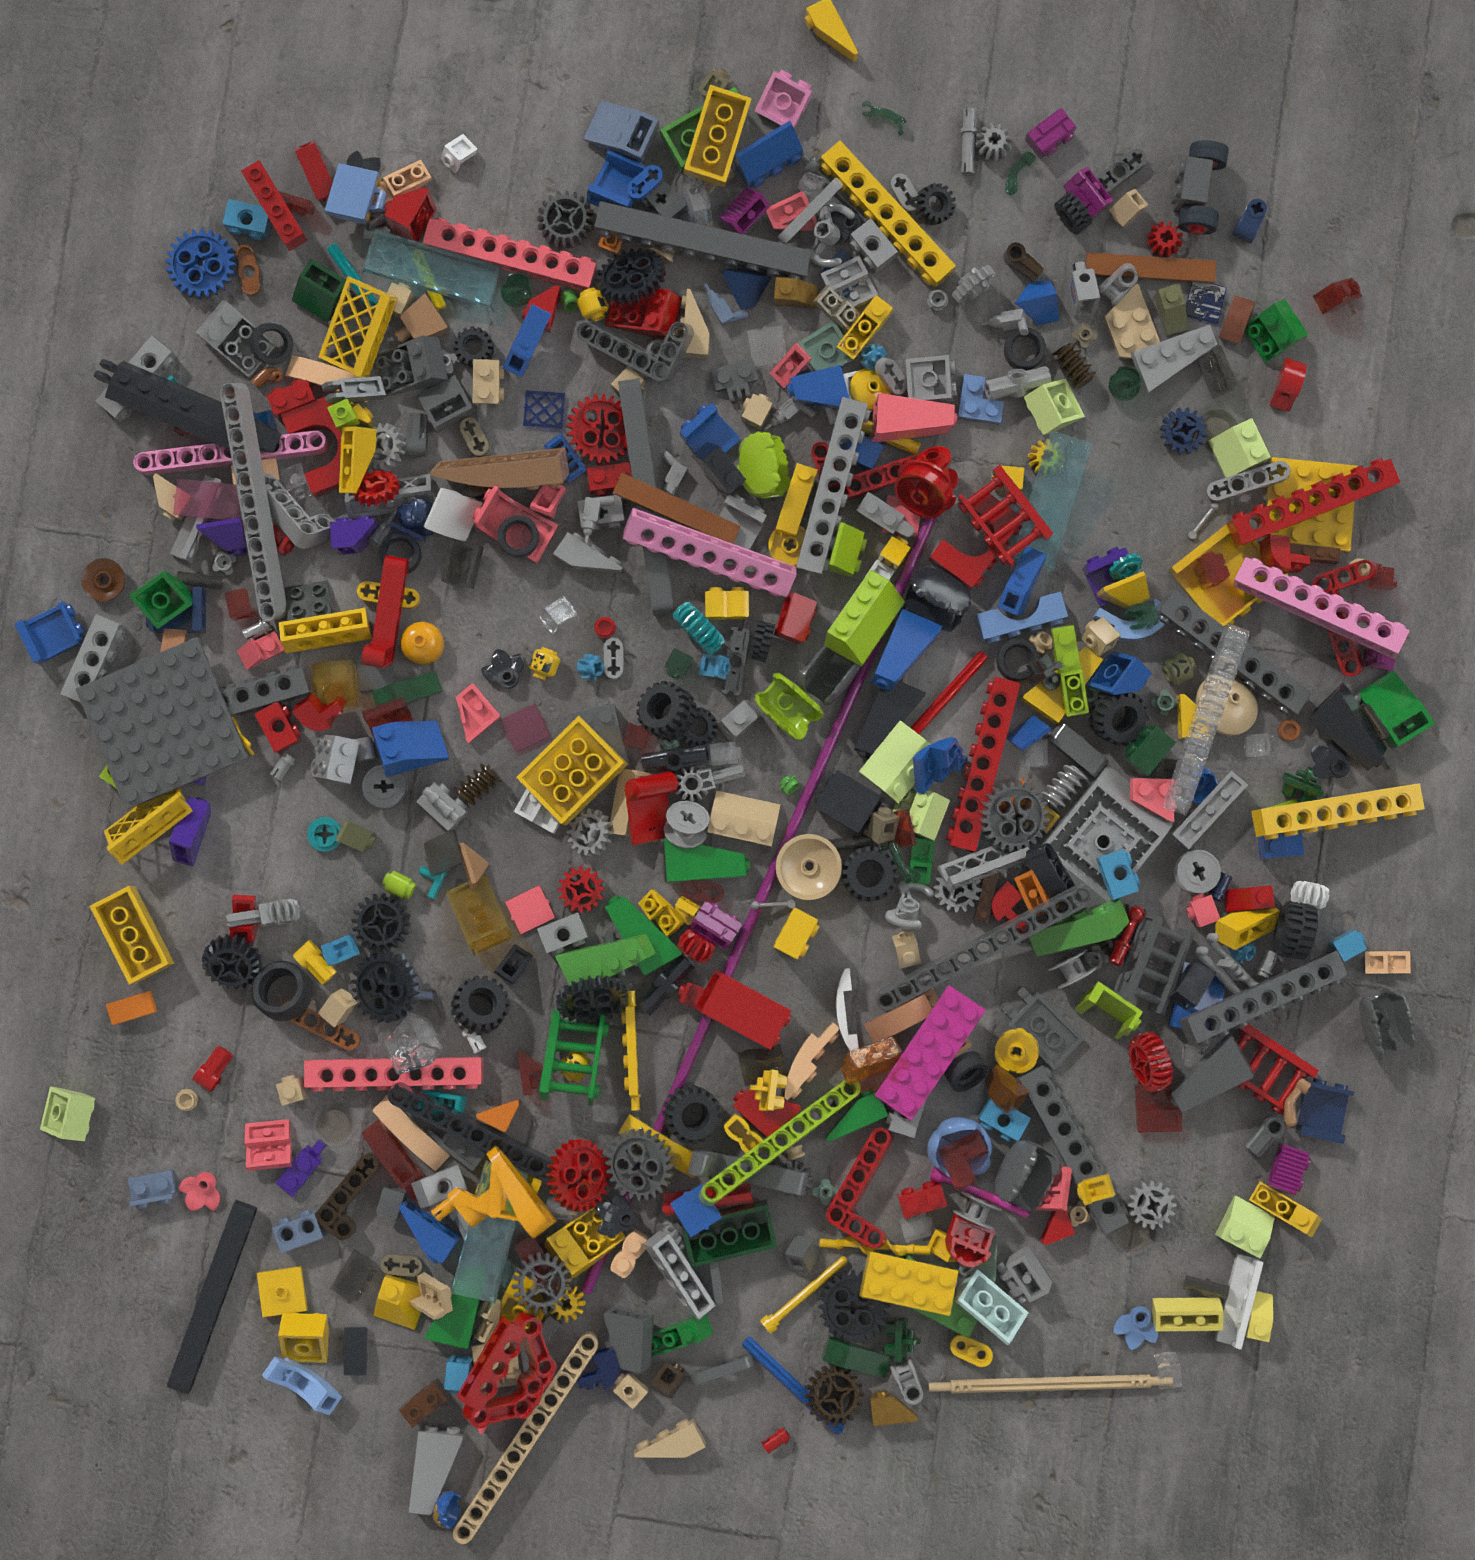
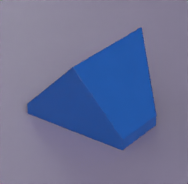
[1015,279,1059,326]

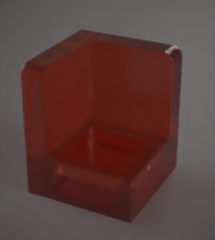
[1369,563,1397,590]
[225,588,256,621]
[624,722,650,750]

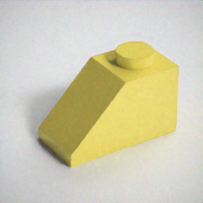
[1245,1291,1273,1342]

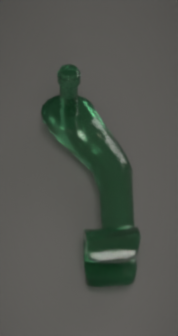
[862,101,906,135]
[1005,152,1036,195]
[880,840,921,884]

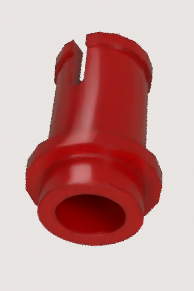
[761,1427,791,1454]

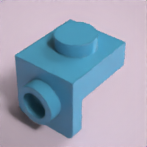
[699,653,730,680]
[321,934,360,966]

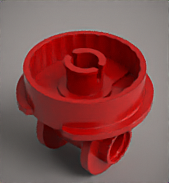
[894,446,959,518]

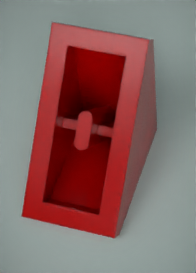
[1039,1211,1075,1245]

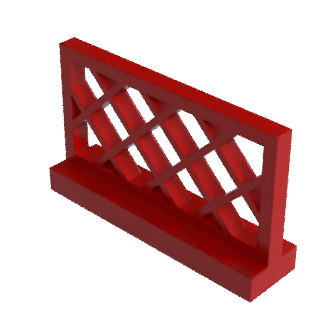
[662,1182,753,1216]

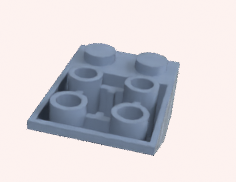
[583,101,659,164]

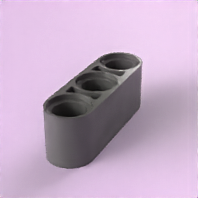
[1046,722,1109,779]

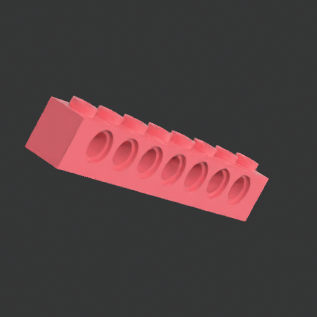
[423,218,597,291]
[304,1057,484,1092]

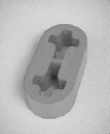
[890,173,918,214]
[875,357,907,395]
[604,638,624,680]

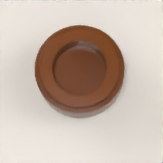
[1277,719,1301,742]

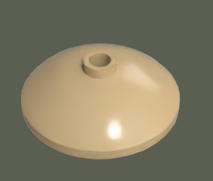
[1196,673,1258,736]
[776,834,842,900]

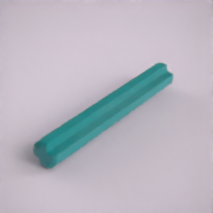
[327,243,378,313]

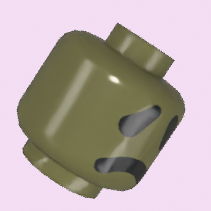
[1162,653,1196,685]

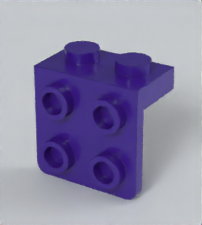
[1082,547,1128,607]

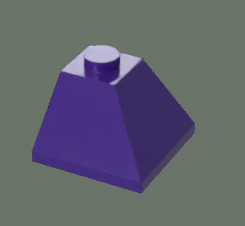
[196,518,248,556]

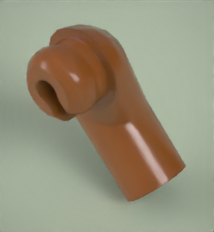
[251,367,283,388]

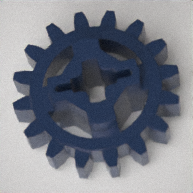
[1160,407,1208,455]

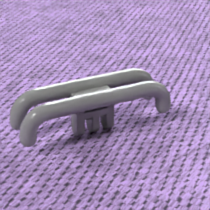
[1196,933,1258,1005]

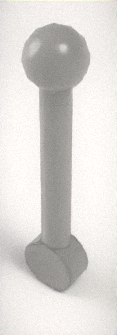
[1188,502,1219,540]
[751,900,795,910]

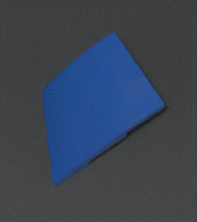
[912,737,968,794]

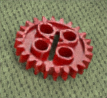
[565,393,628,465]
[546,1139,611,1212]

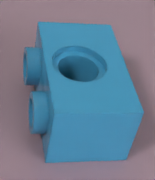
[222,199,272,240]
[1095,849,1140,900]
[977,1096,1031,1142]
[444,1354,473,1394]

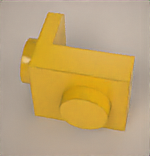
[1077,1173,1116,1206]

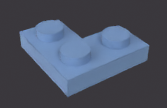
[958,374,1004,424]

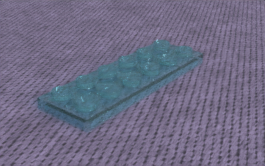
[363,229,500,308]
[1014,430,1093,569]
[451,1161,528,1303]

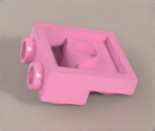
[755,69,814,129]

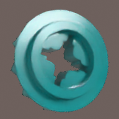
[1109,553,1143,580]
[307,817,341,852]

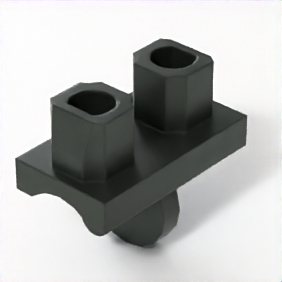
[1026,654,1063,691]

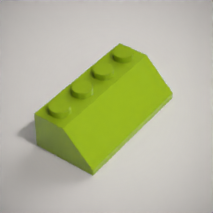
[824,569,905,667]

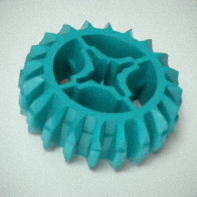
[673,602,725,655]

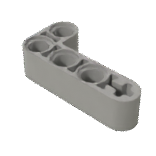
[264,474,334,549]

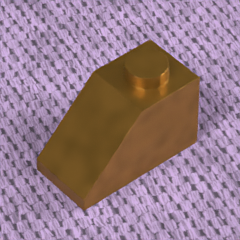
[774,277,818,308]
[869,1390,918,1426]

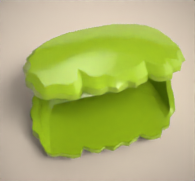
[736,431,791,498]
[754,673,824,740]

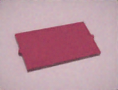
[173,479,240,520]

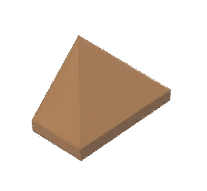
[458,842,490,890]

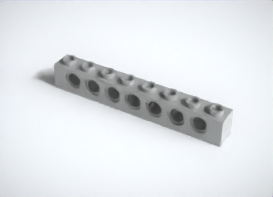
[796,397,871,575]

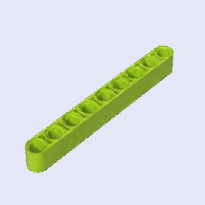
[699,1078,860,1206]

